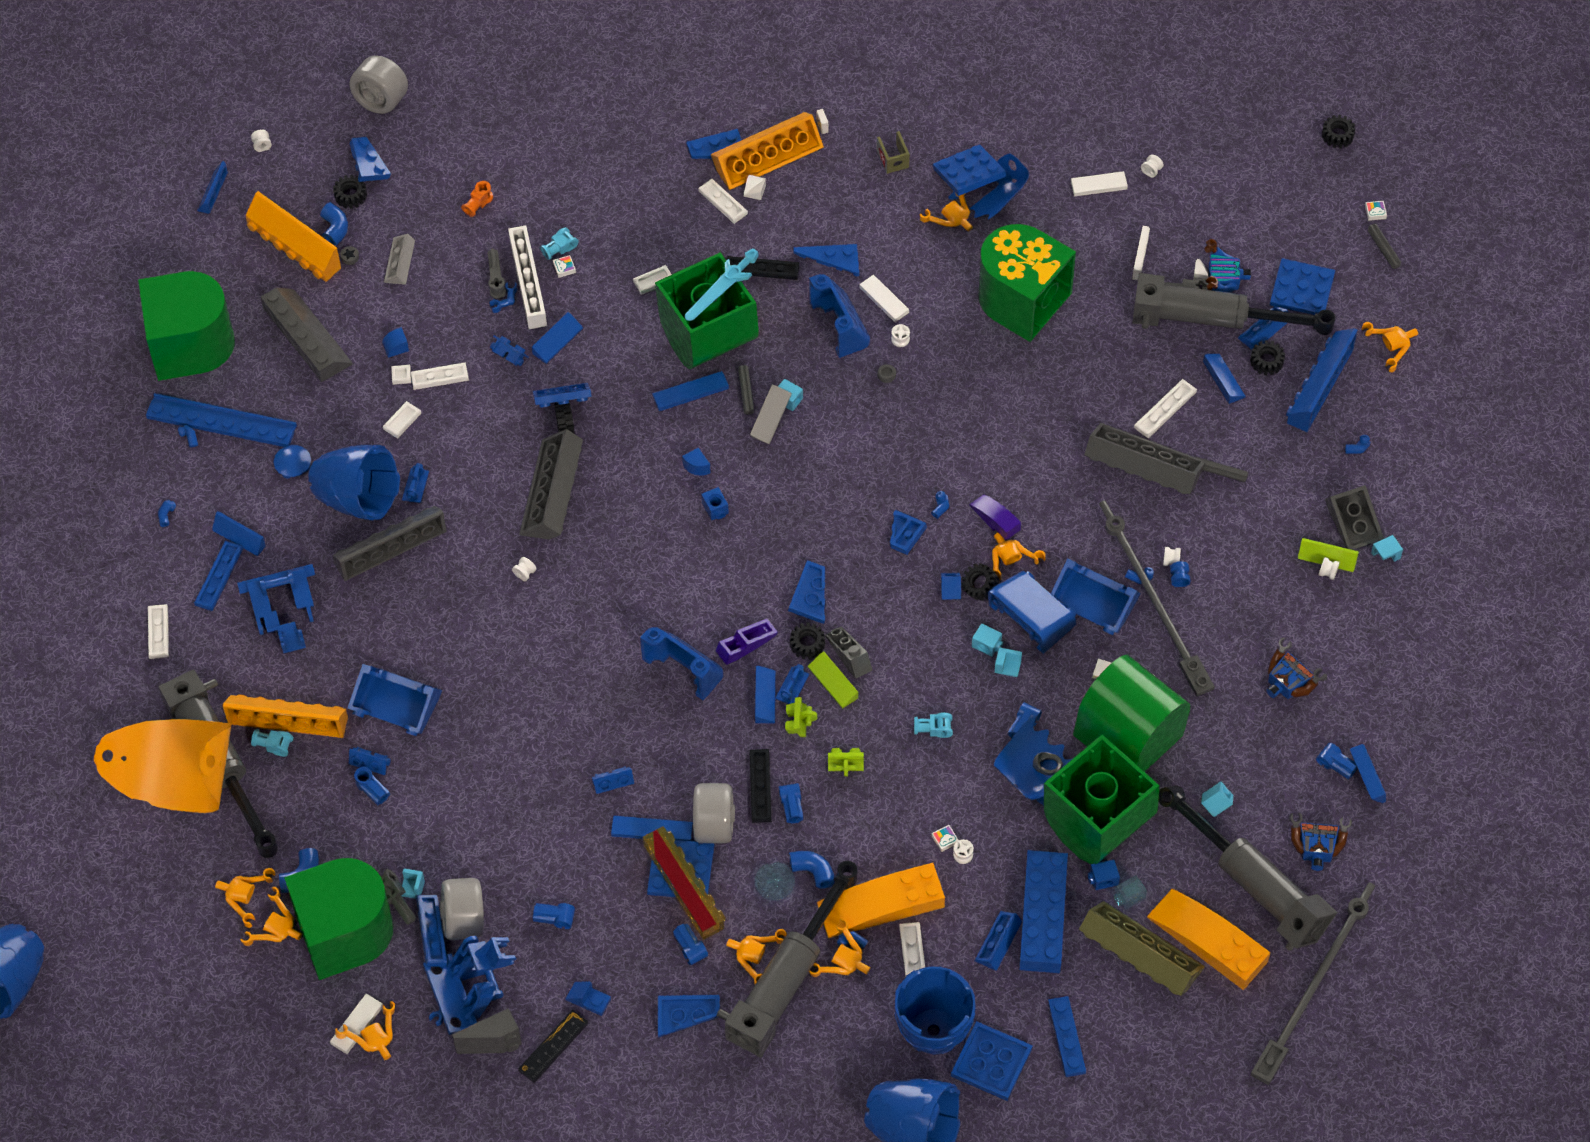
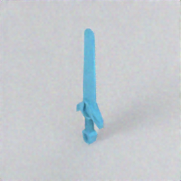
[685,248,759,321]

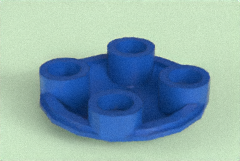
[274,445,311,479]

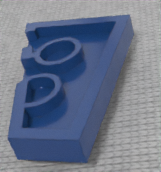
[686,129,742,159]
[349,137,391,182]
[788,560,825,624]
[658,995,720,1037]

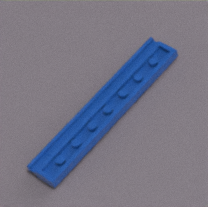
[146,393,297,447]

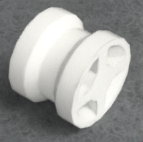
[251,130,272,152]
[1141,155,1164,177]
[891,324,910,347]
[1163,547,1181,566]
[512,557,536,581]
[1319,557,1340,580]
[953,839,974,864]

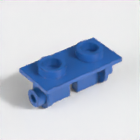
[490,335,529,366]
[402,463,429,503]
[775,664,809,704]
[349,747,391,775]
[592,766,634,794]

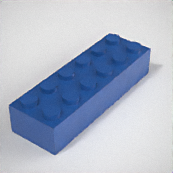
[1019,850,1068,973]

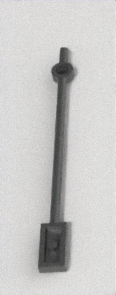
[1099,500,1215,696]
[1251,882,1375,1085]

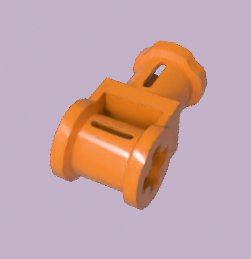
[461,181,493,217]

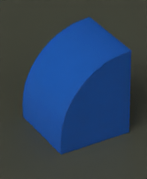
[382,327,409,358]
[682,448,711,476]
[941,573,961,600]

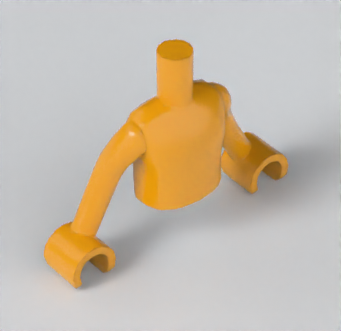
[920,193,973,232]
[1362,322,1418,372]
[992,533,1045,580]
[215,868,276,928]
[240,887,302,946]
[809,918,871,977]
[726,929,787,984]
[335,1001,395,1060]

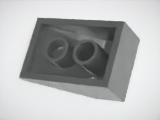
[1325,485,1384,550]
[452,1008,522,1054]

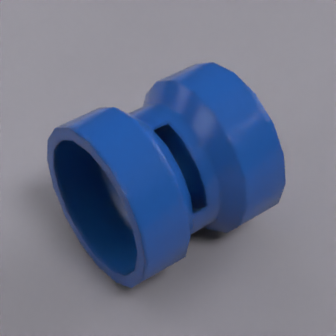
[1170,561,1191,587]

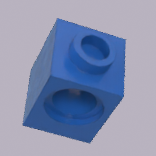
[701,487,729,521]
[1088,860,1120,890]

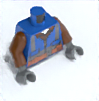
[1266,637,1327,699]
[1289,813,1352,871]

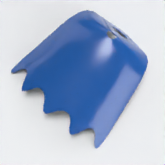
[948,153,1029,220]
[994,715,1072,800]

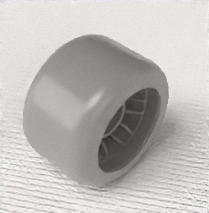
[349,56,408,114]
[693,783,735,843]
[440,878,484,940]

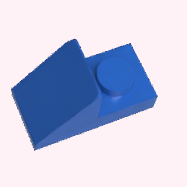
[565,981,611,1016]

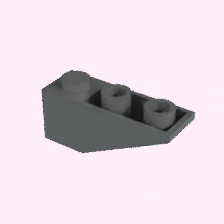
[825,626,873,679]

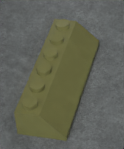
[1079,901,1205,996]

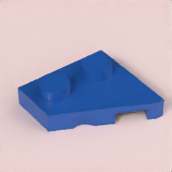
[890,510,927,555]

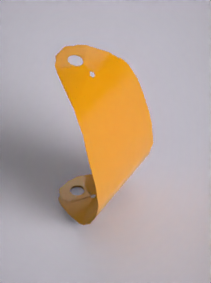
[94,719,231,813]

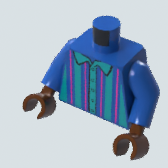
[1204,239,1251,293]

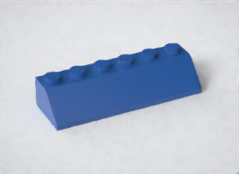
[1286,328,1358,432]

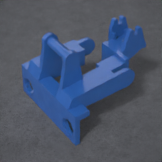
[237,564,315,654]
[423,936,516,1035]

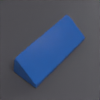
[197,161,228,214]
[1238,306,1289,350]
[532,312,583,364]
[1203,354,1246,404]
[212,511,266,556]
[755,666,776,723]
[1350,744,1386,803]
[974,911,1022,971]

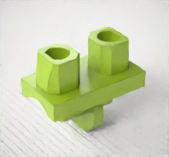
[785,697,817,737]
[828,748,864,777]

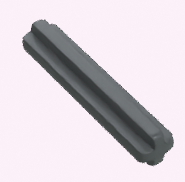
[1368,224,1401,269]
[738,365,754,415]
[1195,457,1248,482]

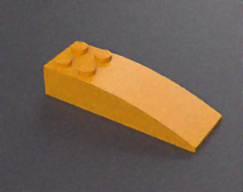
[817,863,945,938]
[1147,889,1271,990]

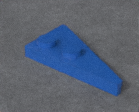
[793,244,859,276]

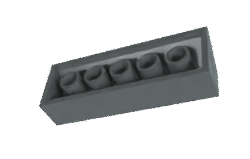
[261,288,353,382]
[1084,423,1205,494]
[519,429,583,540]
[332,506,447,581]

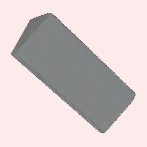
[384,234,415,284]
[750,384,792,445]

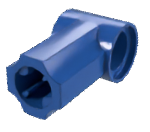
[1008,702,1042,738]
[1316,743,1358,780]
[354,767,390,806]
[779,783,803,824]
[533,903,575,929]
[673,924,708,966]

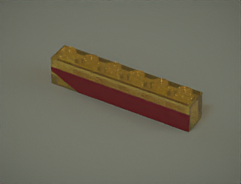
[643,826,726,940]

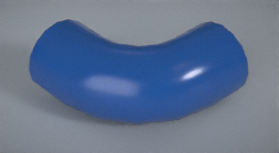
[320,202,348,247]
[279,848,319,893]
[789,851,835,889]

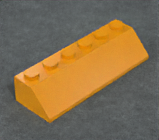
[711,112,824,190]
[245,191,341,282]
[223,695,348,738]

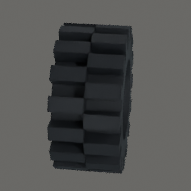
[1322,115,1355,148]
[333,175,367,209]
[1250,340,1285,376]
[554,402,575,434]
[961,563,999,601]
[790,622,825,660]

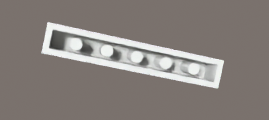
[508,226,547,329]

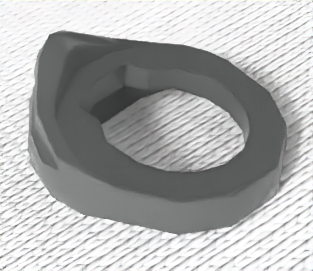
[1033,752,1063,775]

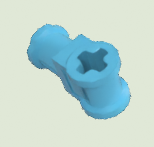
[540,227,579,260]
[914,713,953,738]
[251,729,294,757]

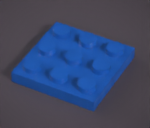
[933,145,1006,196]
[1270,258,1335,315]
[533,383,592,407]
[647,838,715,900]
[951,1021,1033,1101]

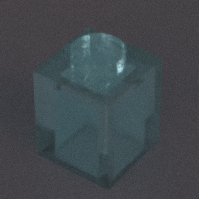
[1114,875,1147,910]

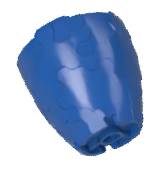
[308,445,400,521]
[0,924,44,1019]
[895,967,975,1055]
[864,1079,961,1142]

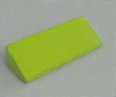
[1298,538,1359,572]
[808,651,858,709]

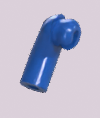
[178,425,198,448]
[1345,435,1371,454]
[931,491,950,519]
[158,500,176,527]
[1125,567,1154,584]
[837,931,868,949]

